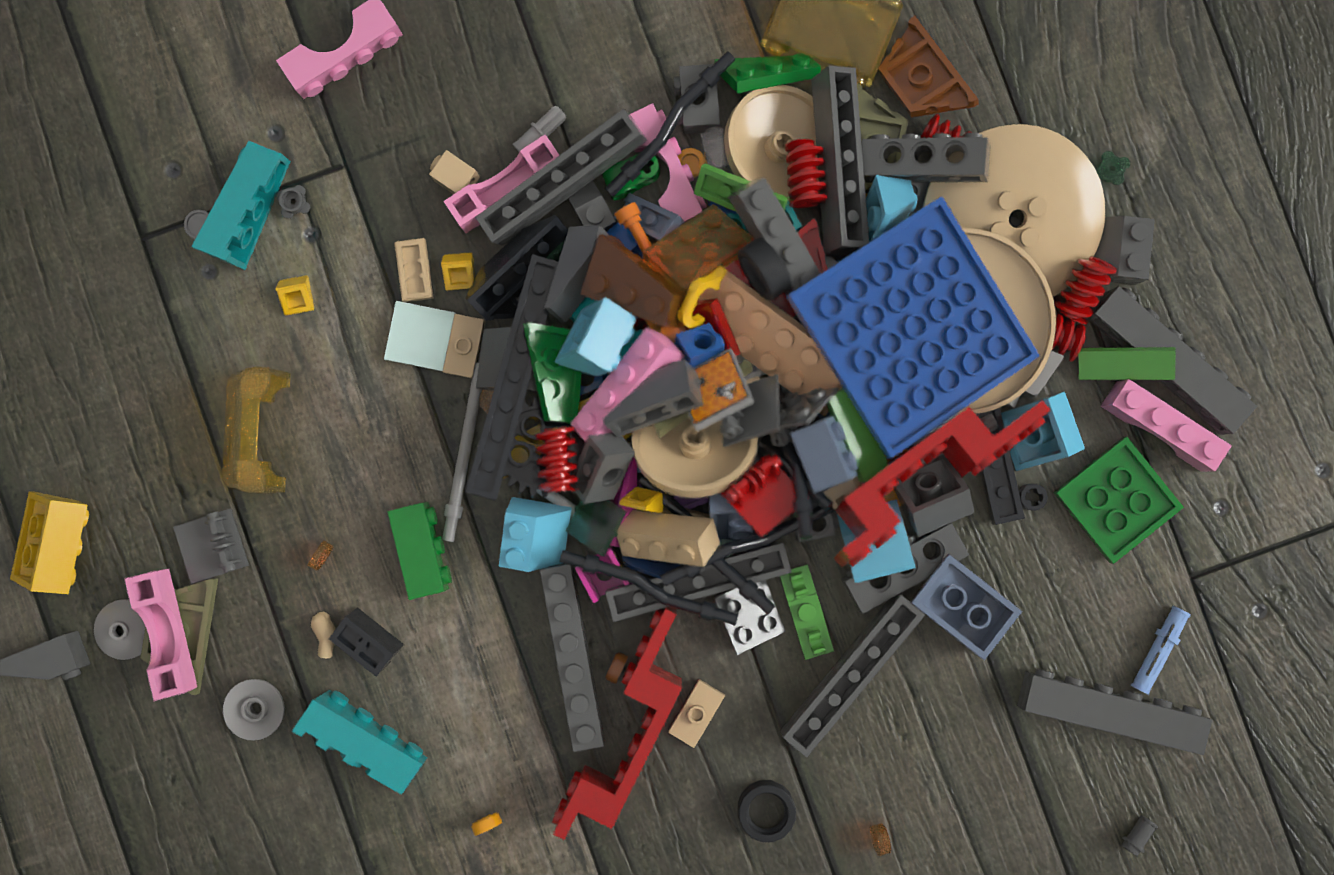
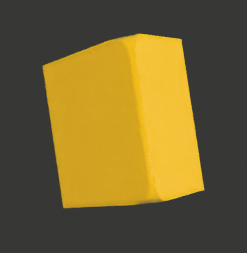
[441,253,475,291]
[276,275,314,316]
[619,487,663,513]

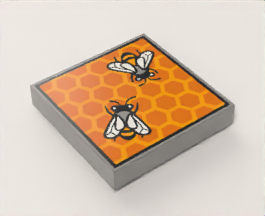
[688,348,754,431]

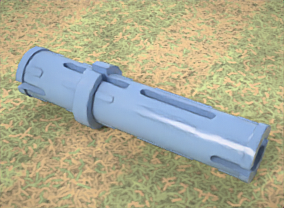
[1131,606,1191,695]

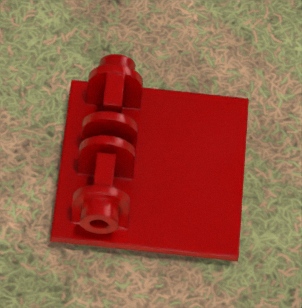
[720,455,809,538]

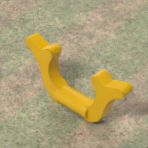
[677,266,727,330]

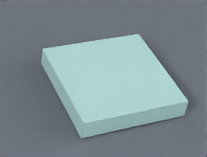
[384,301,456,371]

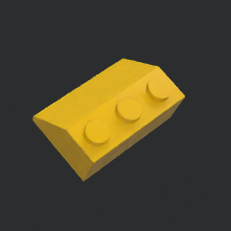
[10,491,89,594]

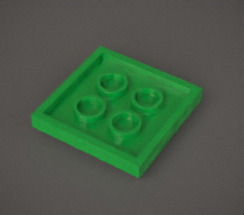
[1053,437,1184,564]

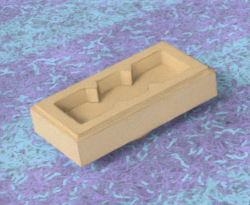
[394,238,433,302]
[443,314,485,379]
[668,679,725,748]

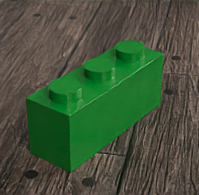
[387,502,452,600]

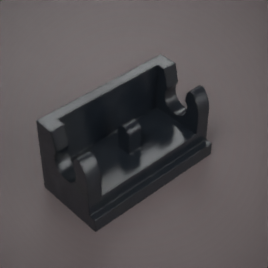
[329,607,404,677]

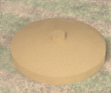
[724,85,820,202]
[632,417,758,498]

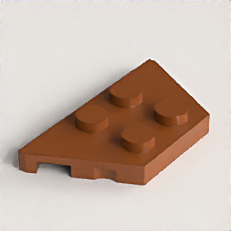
[878,16,979,118]

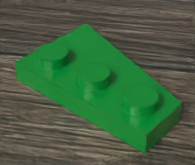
[714,53,821,93]
[523,323,581,424]

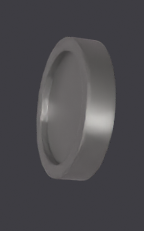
[184,210,209,239]

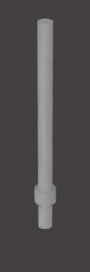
[442,363,482,542]

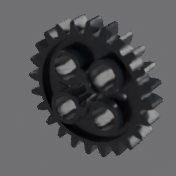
[503,397,586,498]

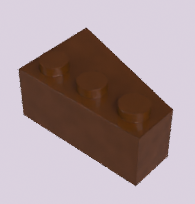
[580,234,686,326]

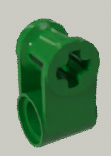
[601,153,660,201]

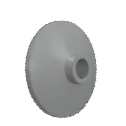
[94,599,145,660]
[223,679,285,740]

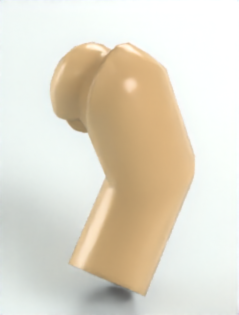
[311,612,336,659]

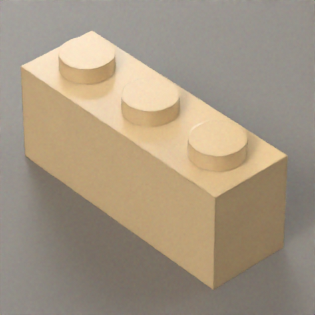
[615,510,720,567]

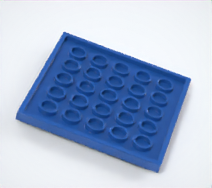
[786,196,1040,458]

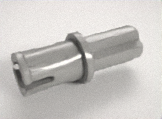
[512,106,566,152]

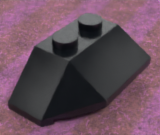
[465,215,568,321]

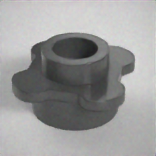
[276,185,311,219]

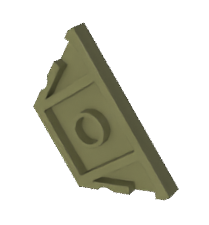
[857,83,908,190]
[140,578,218,695]

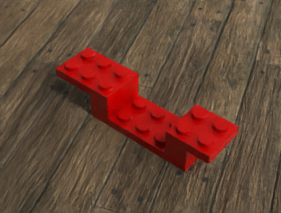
[834,400,1050,568]
[551,606,682,840]

